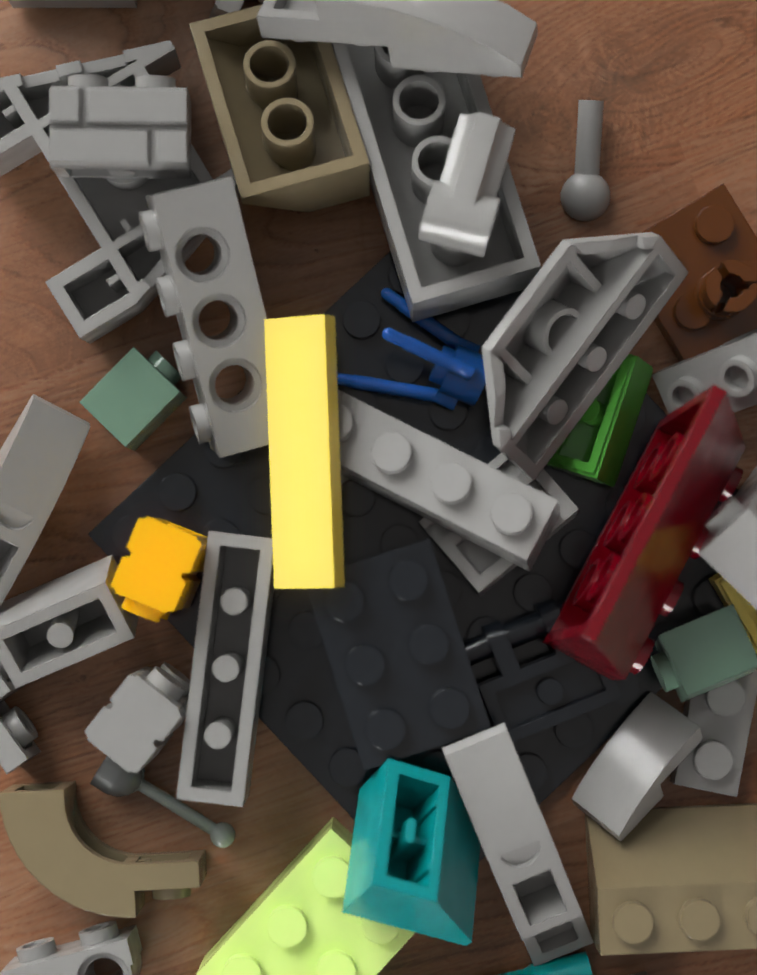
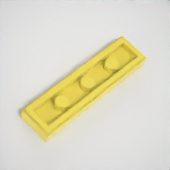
[264,314,345,589]

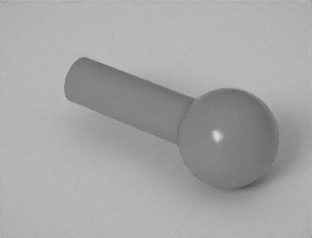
[560,100,611,222]

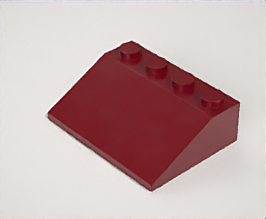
[543,385,746,680]

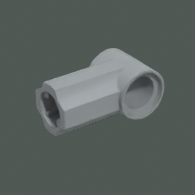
[418,112,516,258]

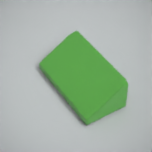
[546,354,653,487]

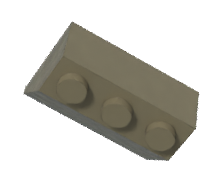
[189,4,370,213]
[585,803,757,956]

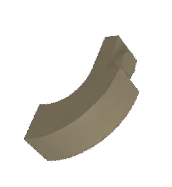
[0,781,207,918]

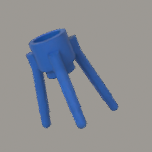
[337,288,486,411]

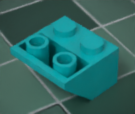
[342,758,481,946]

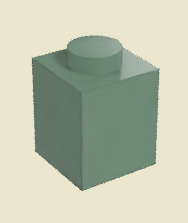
[79,347,187,451]
[650,604,757,703]

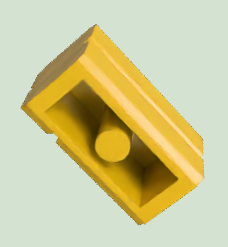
[111,516,208,622]

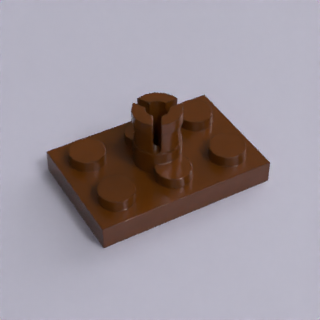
[641,183,757,362]

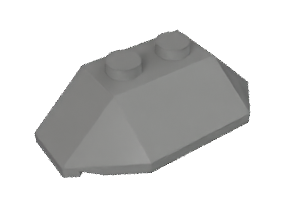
[482,232,689,481]

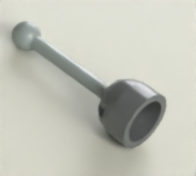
[90,756,235,848]

